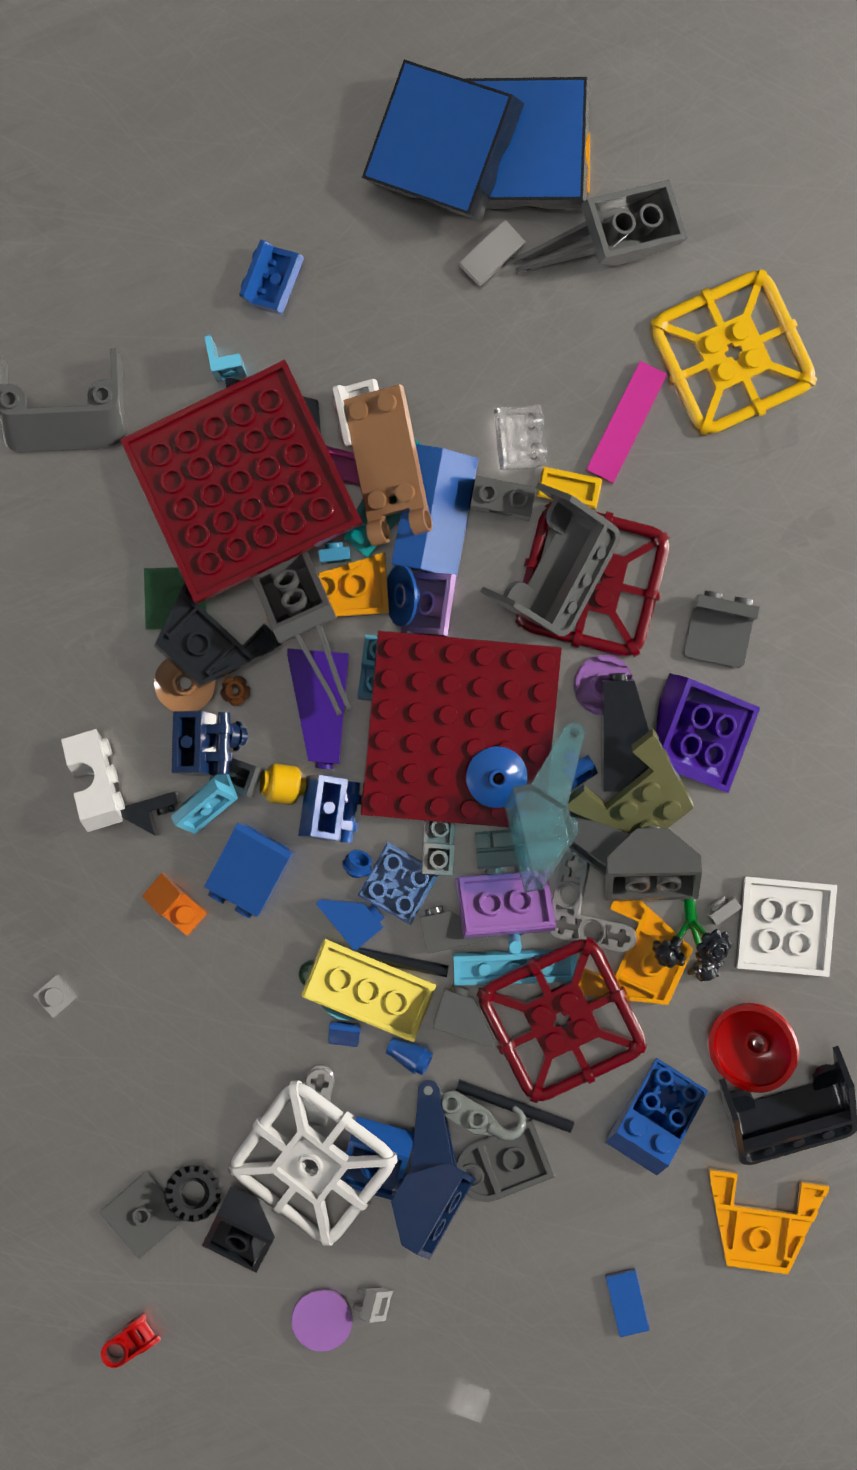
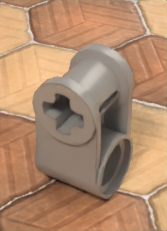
[303,1065,334,1127]

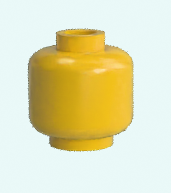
[260,763,306,805]

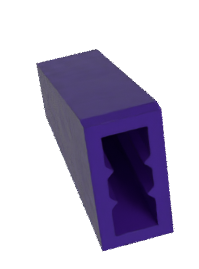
[287,648,350,770]

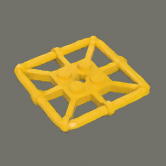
[649,269,817,436]

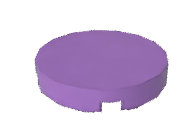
[573,655,634,715]
[291,1289,353,1352]

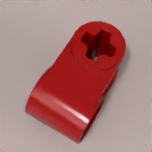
[101,1313,161,1368]

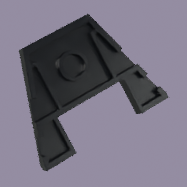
[154,583,283,688]

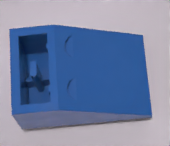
[605,1058,708,1175]

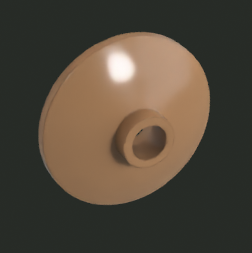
[154,658,215,711]

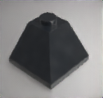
[202,1186,275,1273]

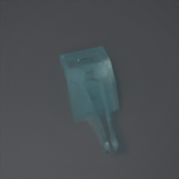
[505,722,585,893]

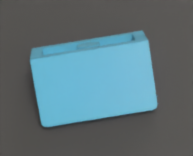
[204,335,247,382]
[171,774,238,834]

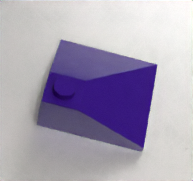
[656,673,760,793]

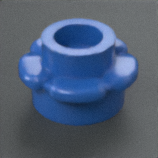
[342,850,372,878]

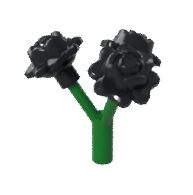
[652,899,732,982]

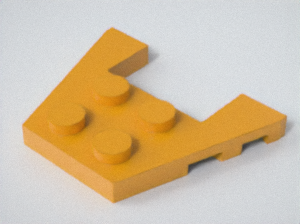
[579,900,694,1005]
[708,1168,829,1274]

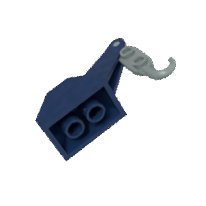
[391,1080,526,1260]

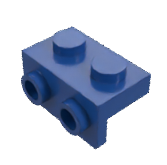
[239,240,304,314]

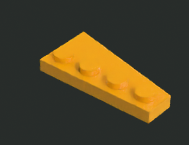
[266,552,389,621]

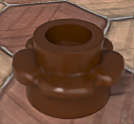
[220,676,251,706]

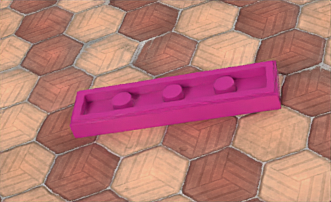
[586,361,667,484]

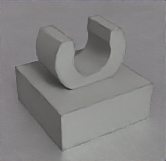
[353,1287,393,1323]

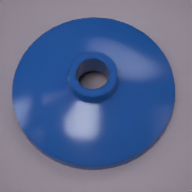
[387,565,420,626]
[466,746,527,808]

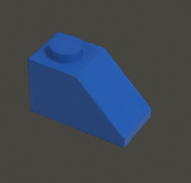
[316,898,384,951]

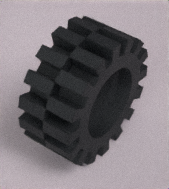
[164,1165,222,1222]

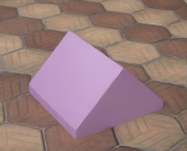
[401,572,456,637]

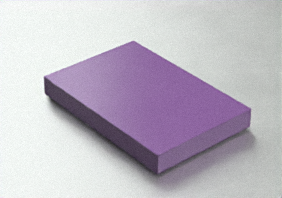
[455,870,556,939]

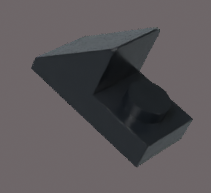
[120,791,181,836]

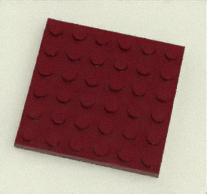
[120,359,363,604]
[360,630,562,830]

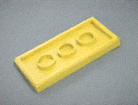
[300,939,436,1042]

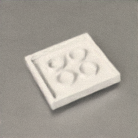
[736,876,837,977]

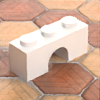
[61,729,125,832]

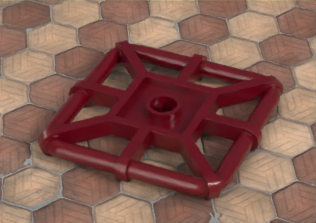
[515,502,670,657]
[476,937,647,1103]

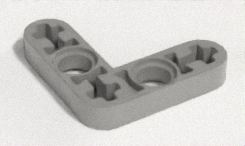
[550,851,637,952]

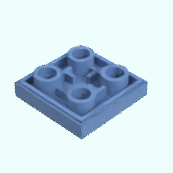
[357,842,439,925]

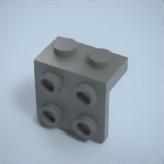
[684,590,760,668]

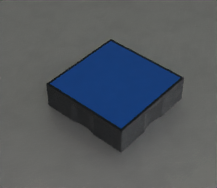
[362,59,524,222]
[465,77,591,209]

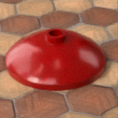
[708,1003,799,1093]

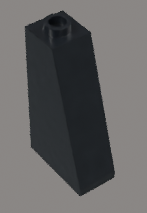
[601,673,650,792]

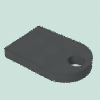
[457,1119,555,1202]

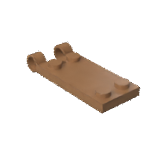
[343,384,433,546]

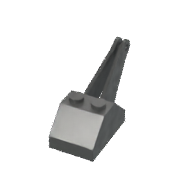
[512,180,688,274]
[252,551,352,716]
[542,805,702,901]

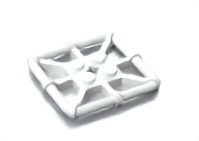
[228,1080,398,1246]

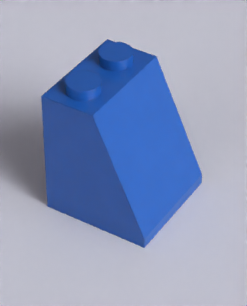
[204,822,295,919]

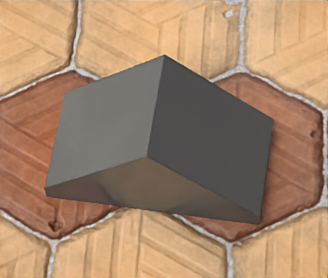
[209,758,263,797]

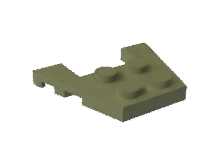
[563,729,694,834]

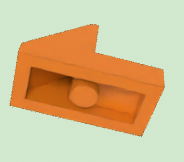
[142,873,208,936]

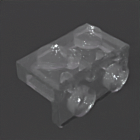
[494,404,547,470]

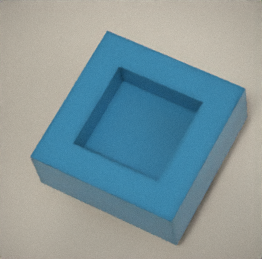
[319,542,352,565]

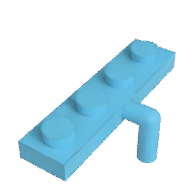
[453,934,577,986]

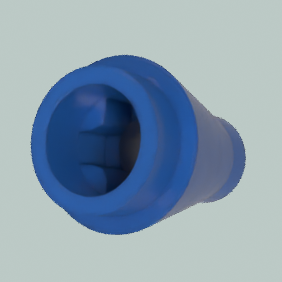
[385,1037,433,1076]

